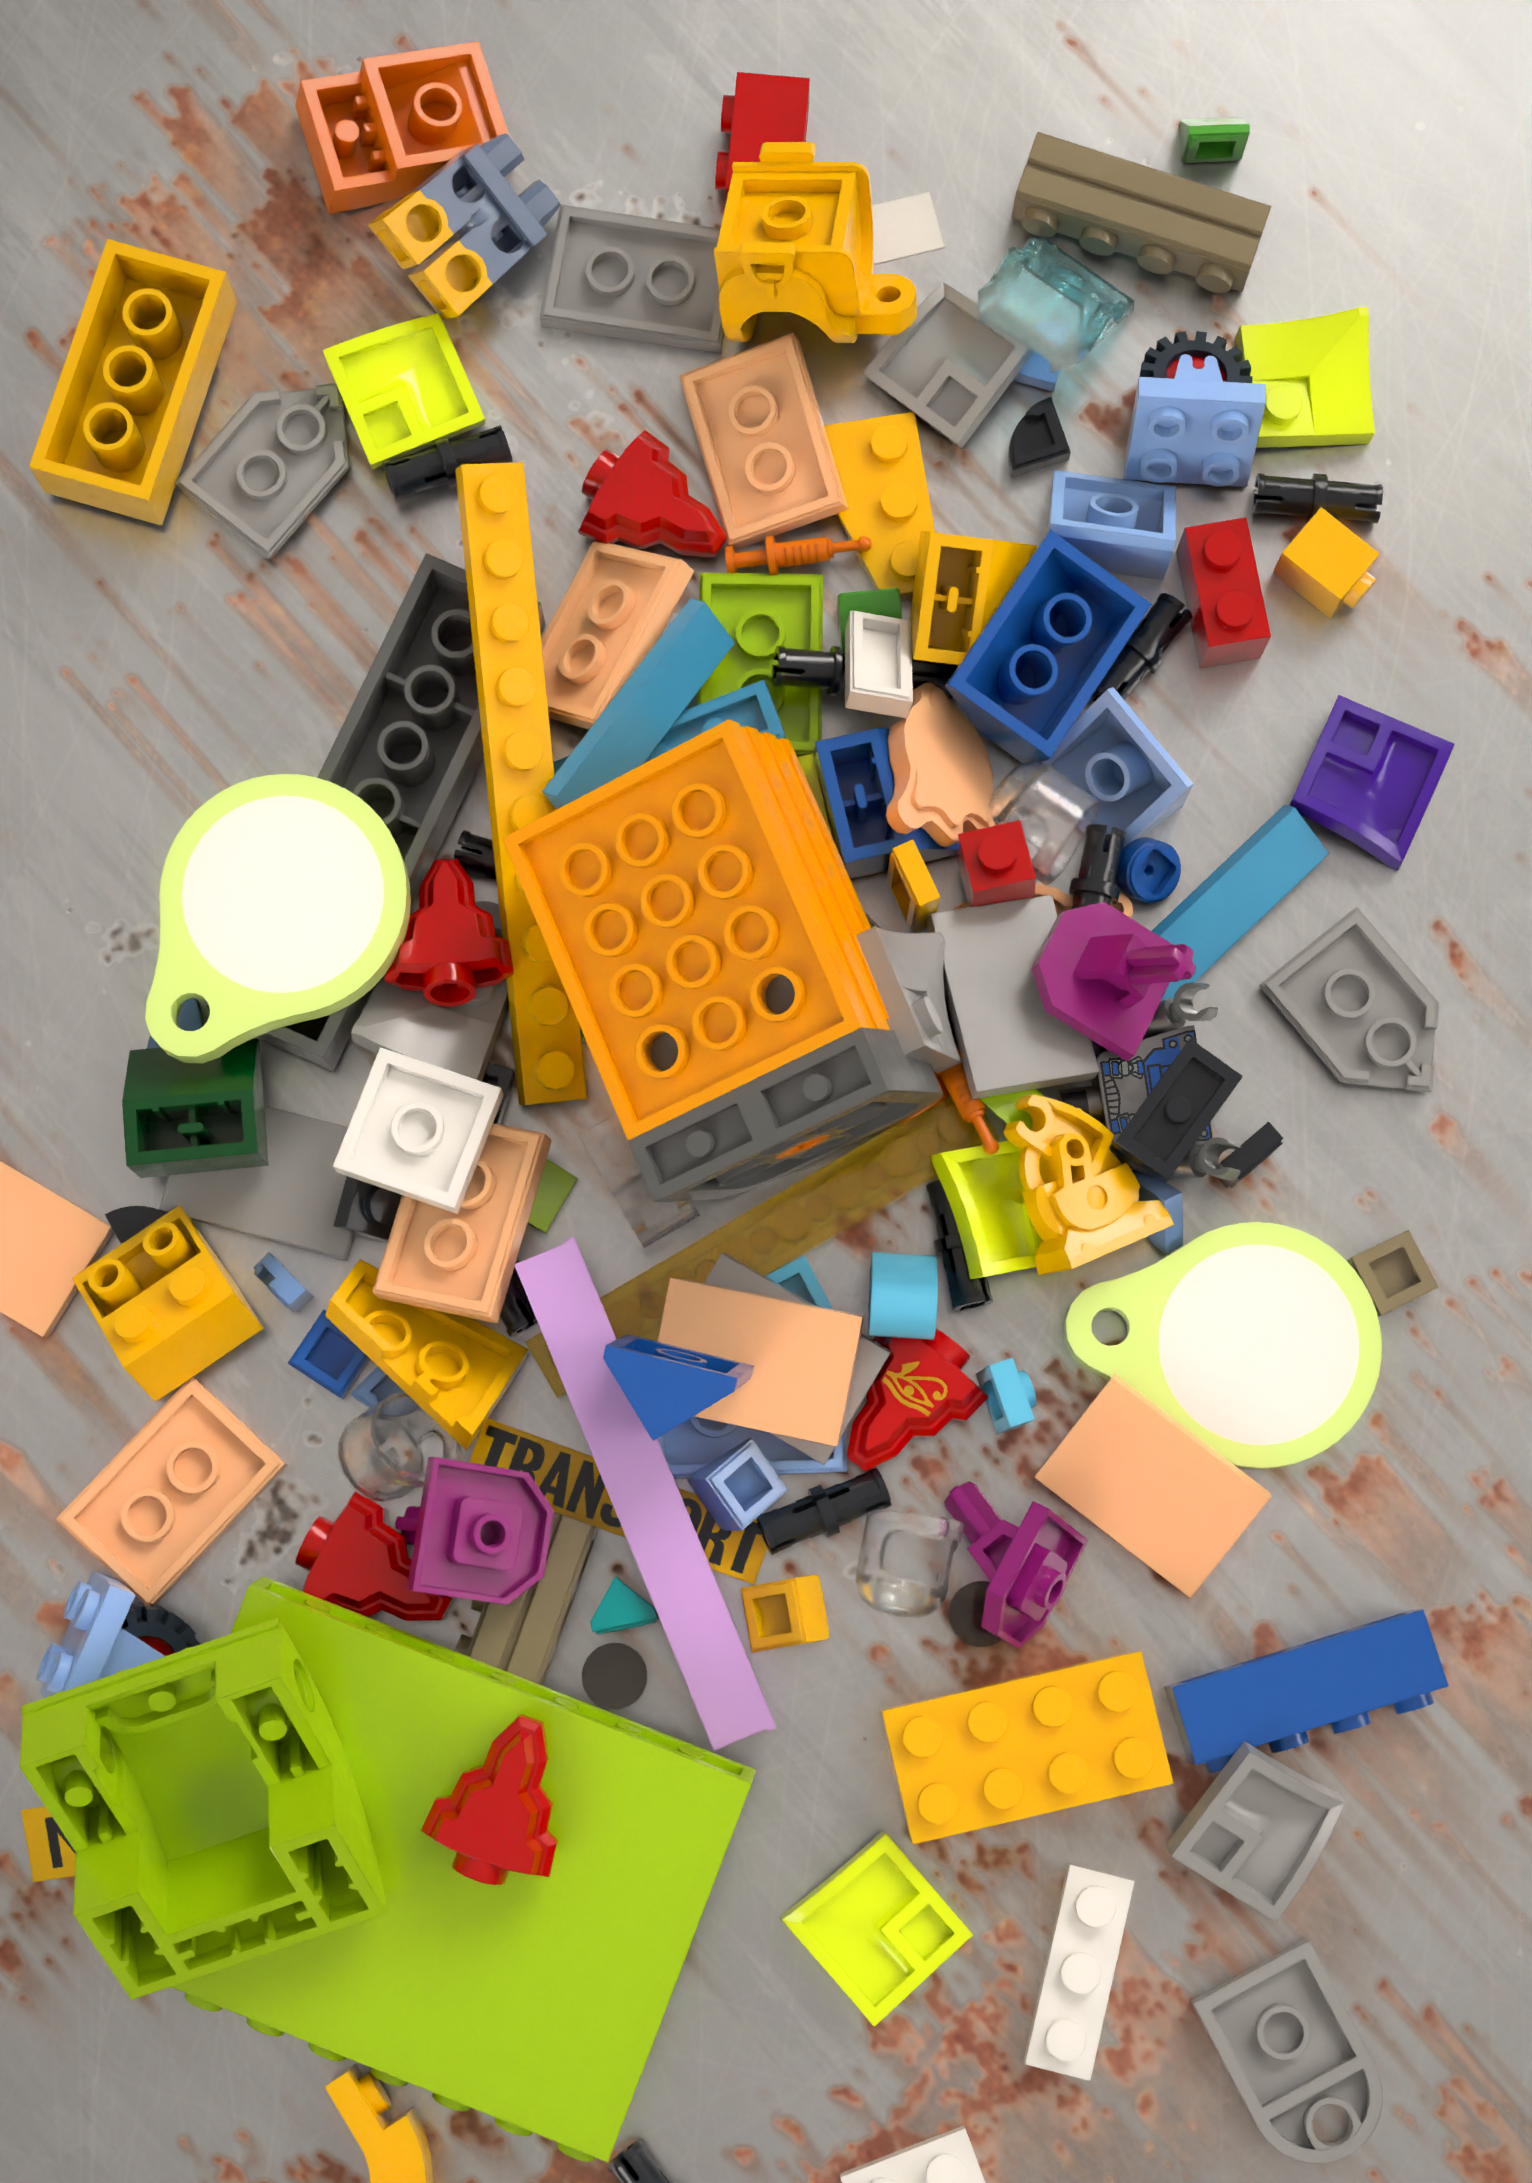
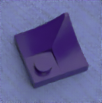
[1289,695,1455,871]

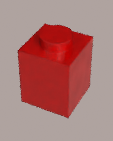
[957,820,1036,907]

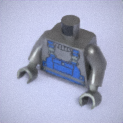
[1058,982,1241,1181]

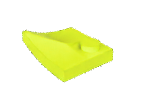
[1235,307,1375,448]
[323,313,485,470]
[931,1140,1042,1279]
[779,1831,973,2027]

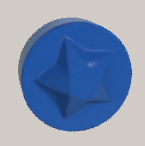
[1116,837,1181,903]

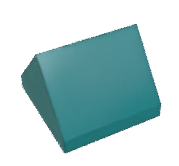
[590,1576,659,1635]

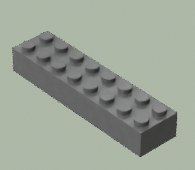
[207,553,546,1071]

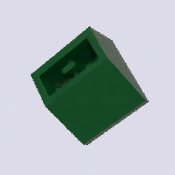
[122,1038,269,1178]

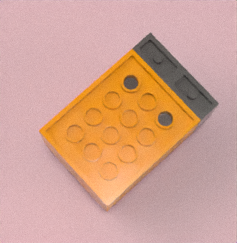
[502,719,943,1202]

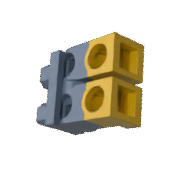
[368,133,561,320]

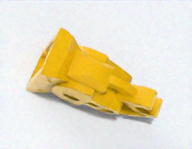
[1003,1094,1174,1275]

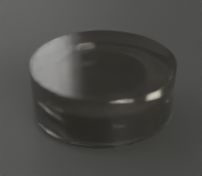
[948,1581,1002,1647]
[582,1643,648,1709]

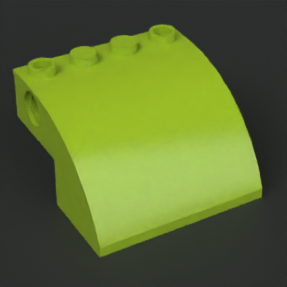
[19,1618,387,2000]

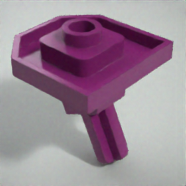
[1031,902,1196,1061]
[395,1457,554,1605]
[944,1481,1088,1649]

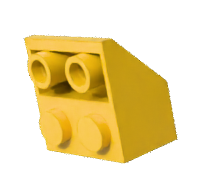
[909,531,1038,665]
[72,1205,264,1402]

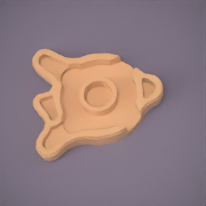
[886,682,1002,847]

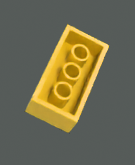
[29,239,238,526]
[880,1651,1174,1844]

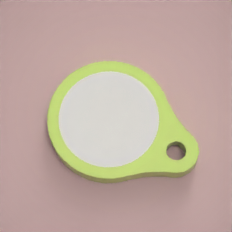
[145,774,411,1064]
[1062,1222,1382,1470]

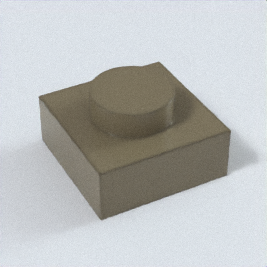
[1347,1230,1438,1317]

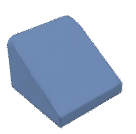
[687,1438,788,1531]

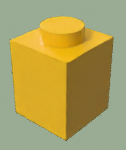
[1273,507,1380,618]

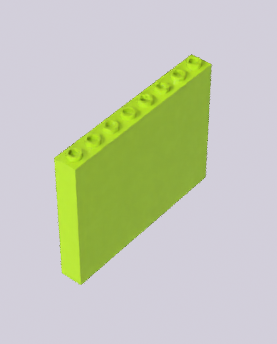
[171,1576,756,2163]

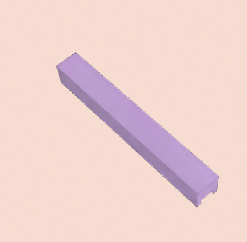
[514,1236,776,1751]

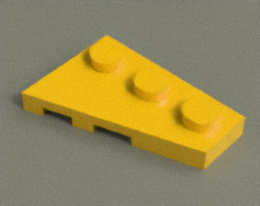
[824,412,935,601]
[325,1259,529,1451]

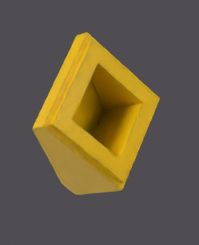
[741,1575,829,1653]

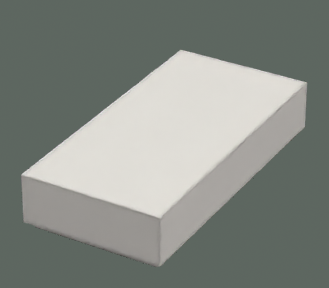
[845,611,913,719]

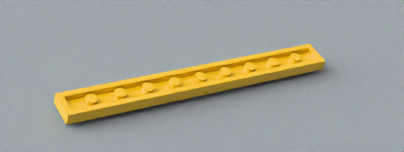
[455,462,587,1105]

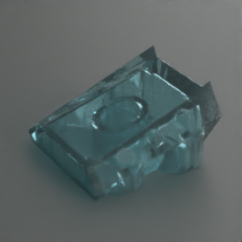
[978,237,1135,373]

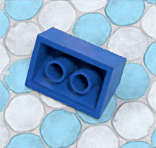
[945,530,1152,768]

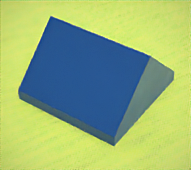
[603,1334,754,1441]

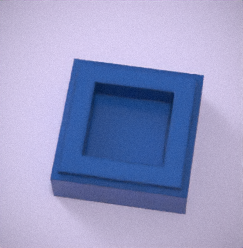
[288,1309,371,1400]

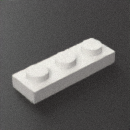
[1023,1863,1135,2081]

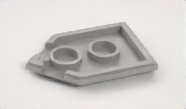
[175,383,349,560]
[1259,907,1439,1092]

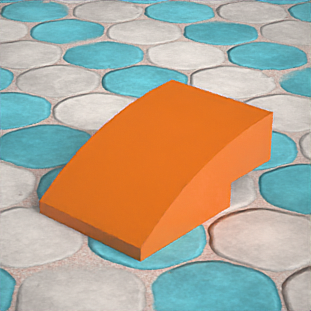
[295,41,509,214]

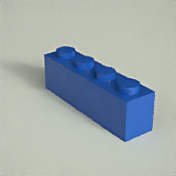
[1164,1609,1449,1773]

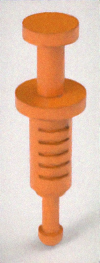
[725,535,871,575]
[934,1050,999,1155]

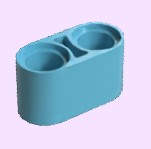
[868,1252,938,1340]

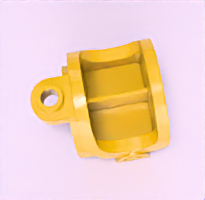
[714,142,918,343]

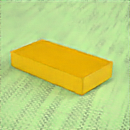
[886,840,940,933]

